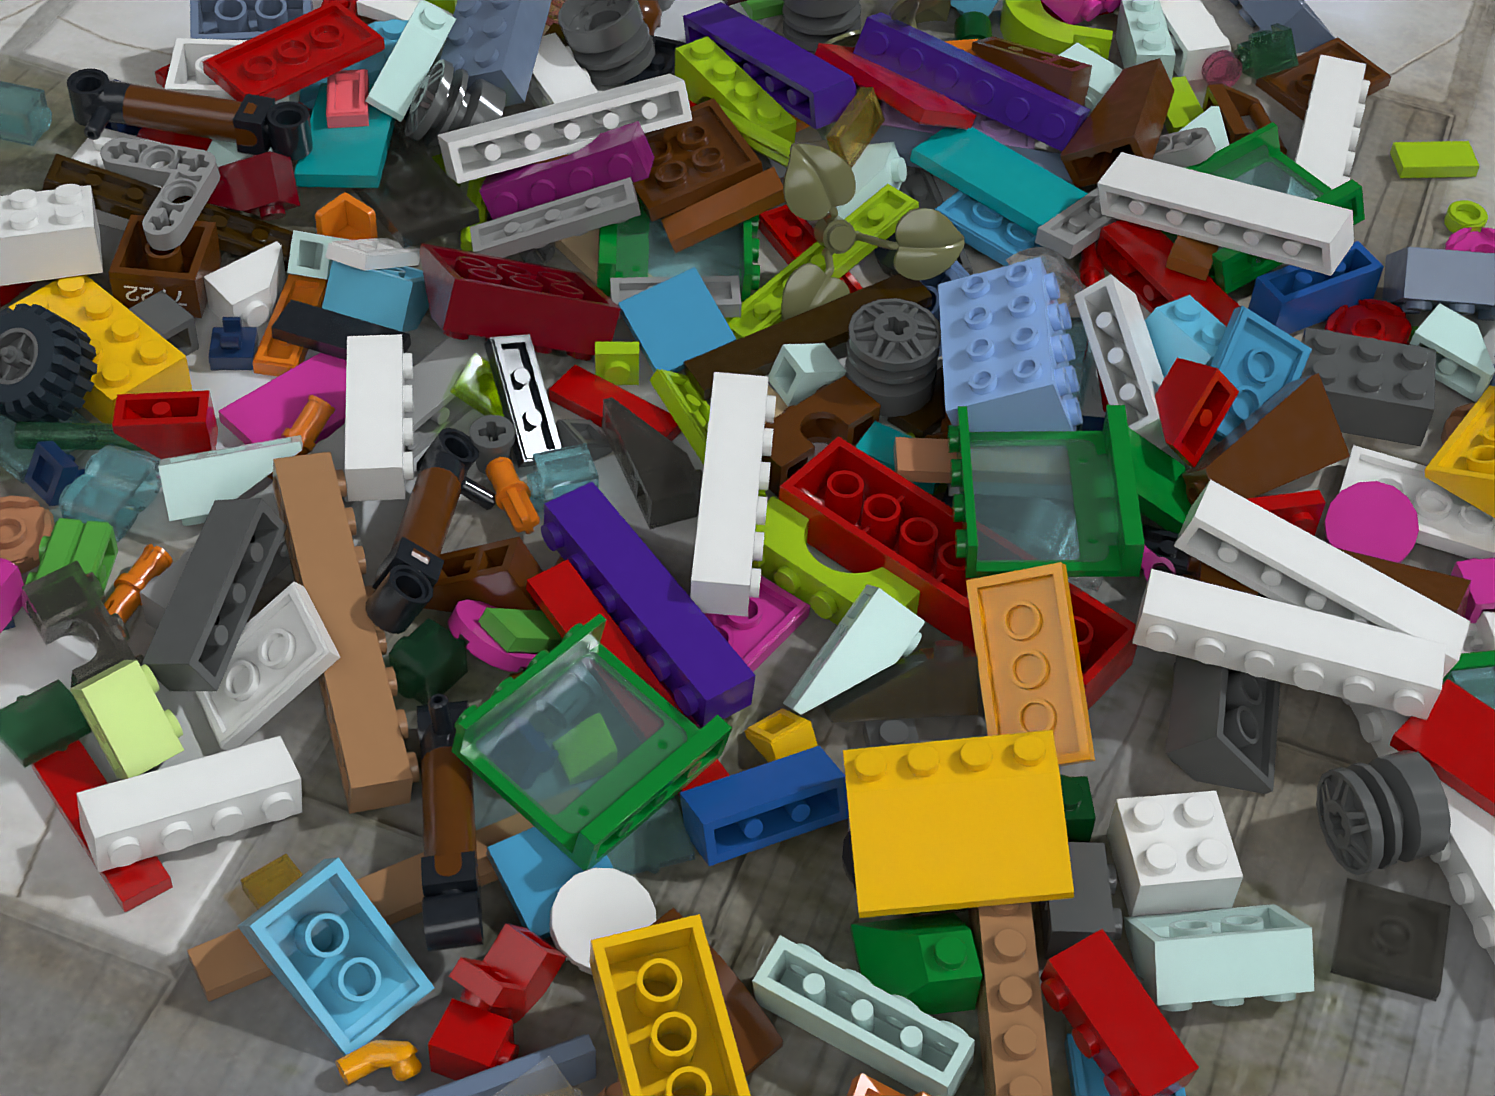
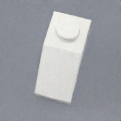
[204,241,286,327]

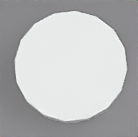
[550,868,656,975]

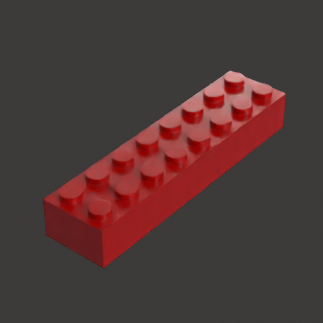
[779,436,1137,710]

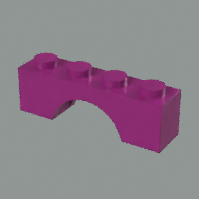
[479,121,655,220]

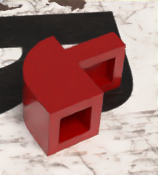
[449,923,567,1024]

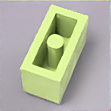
[70,660,184,779]

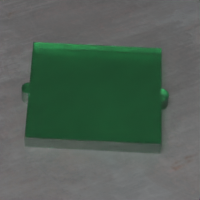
[0,679,92,768]

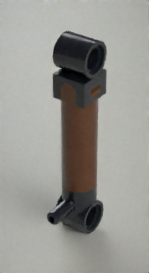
[67,68,313,161]
[365,428,496,634]
[417,694,484,952]

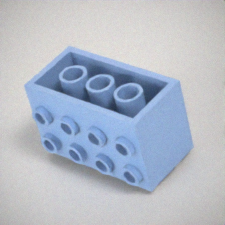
[938,257,1083,432]

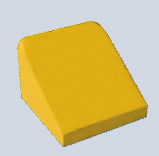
[744,708,818,762]

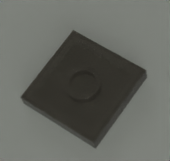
[1330,878,1451,1002]

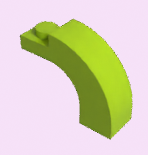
[1000,0,1113,60]

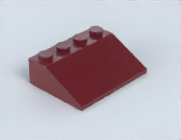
[419,243,621,361]

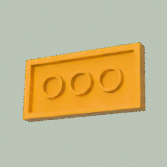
[966,562,1095,767]

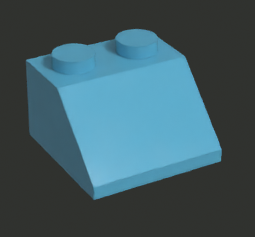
[322,260,429,332]
[1145,295,1226,378]

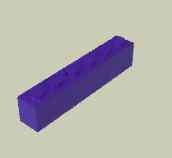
[683,2,856,129]
[853,12,1091,151]
[541,481,756,728]

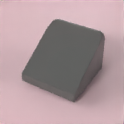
[555,419,615,471]

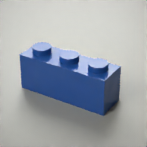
[1248,241,1384,334]
[680,746,849,866]

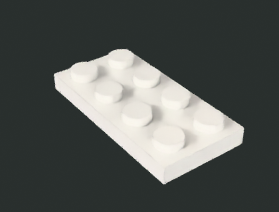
[1339,445,1495,559]

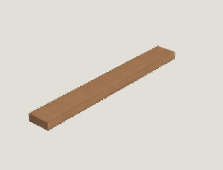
[187,789,581,1002]

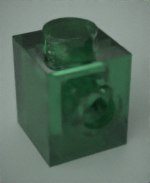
[389,618,468,705]

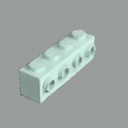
[752,935,975,1096]

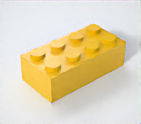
[9,275,193,438]
[589,914,751,1096]

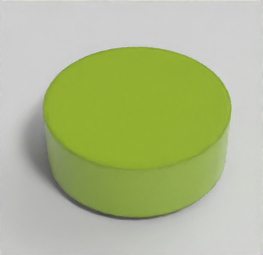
[1444,200,1488,233]

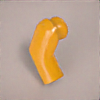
[335,1040,422,1086]

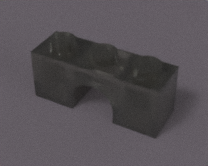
[22,561,144,688]

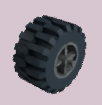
[0,303,97,430]

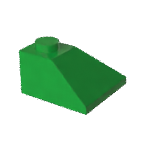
[850,913,982,1015]

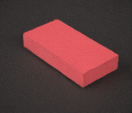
[326,69,369,128]

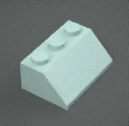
[1124,904,1314,1011]

